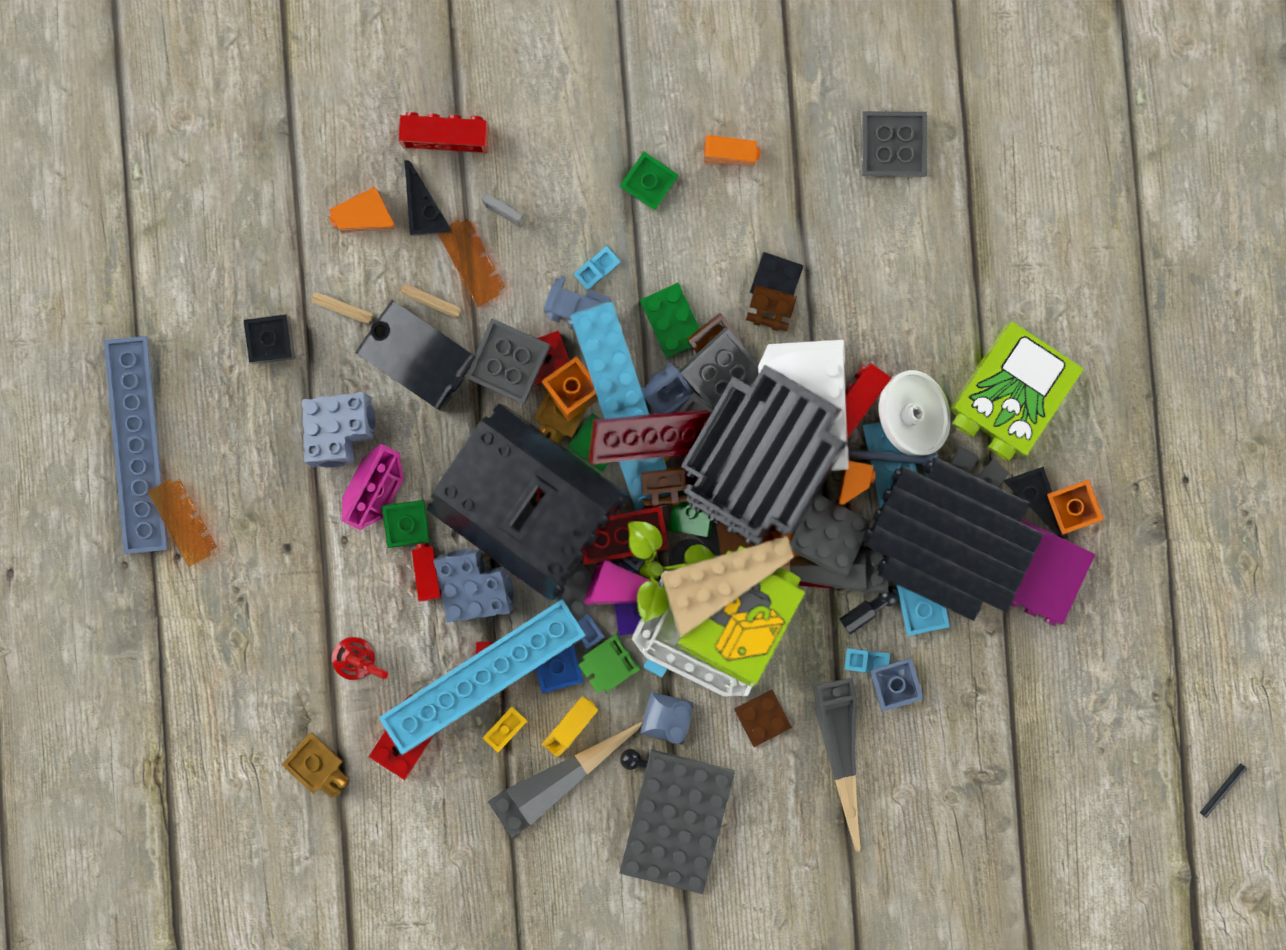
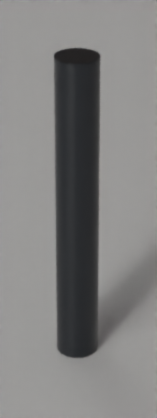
[1200,763,1247,818]

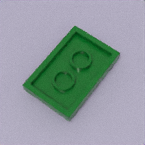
[639,283,699,359]

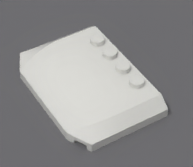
[758,340,849,471]
[631,570,751,696]

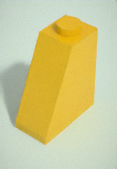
[541,696,598,758]

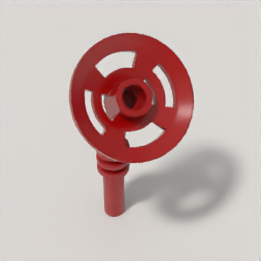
[332,637,388,680]

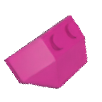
[341,444,404,530]

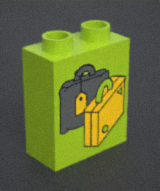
[676,546,805,688]

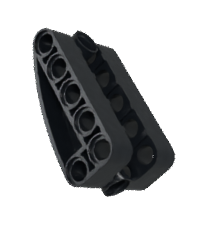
[355,300,476,412]

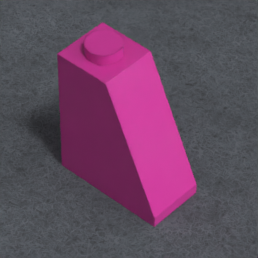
[583,560,650,605]

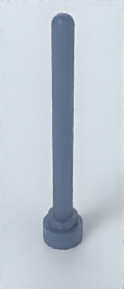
[848,449,938,466]

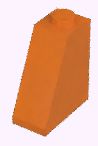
[704,135,760,166]
[328,187,396,231]

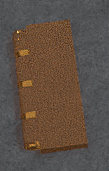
[438,219,506,307]
[147,479,217,567]

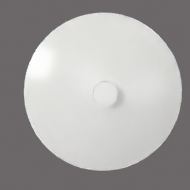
[879,370,951,457]

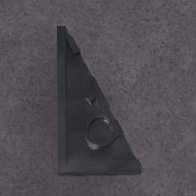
[404,160,452,236]
[1003,467,1068,539]

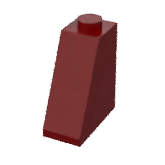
[411,543,442,602]

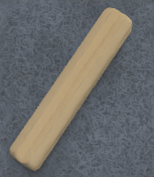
[400,283,461,319]
[311,292,373,324]

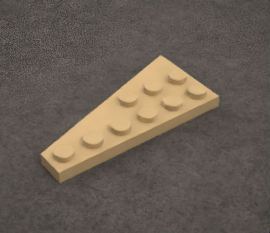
[661,537,794,637]

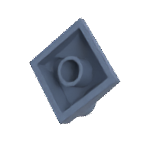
[870,658,923,712]
[640,692,693,744]

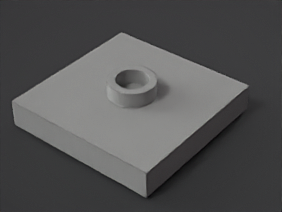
[482,193,525,227]

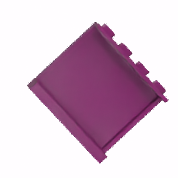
[1011,520,1096,626]

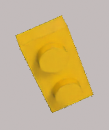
[483,706,528,753]

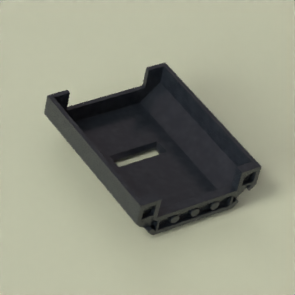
[426,404,628,601]

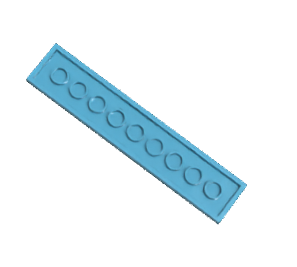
[570,301,670,511]
[862,422,950,636]
[379,599,586,755]

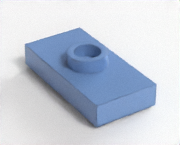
[577,613,605,649]

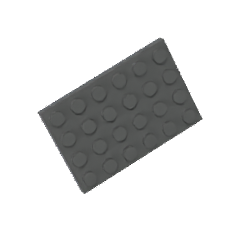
[619,749,735,894]

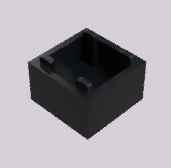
[244,314,296,365]

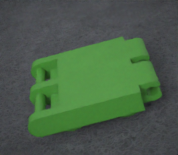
[578,633,641,693]

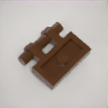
[746,285,797,332]
[640,467,687,508]

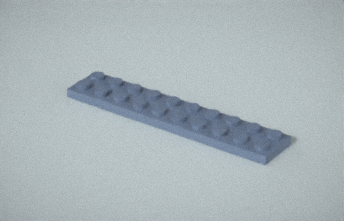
[104,336,169,554]

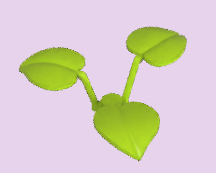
[628,522,716,622]

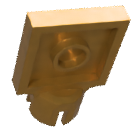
[534,392,587,444]
[282,732,349,798]

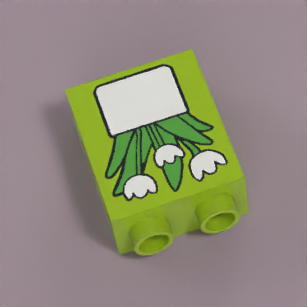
[949,321,1084,462]

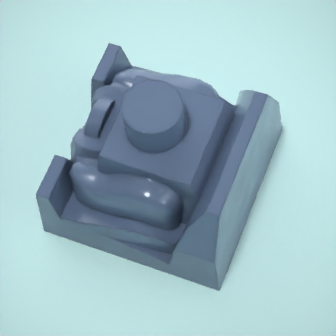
[640,362,694,414]

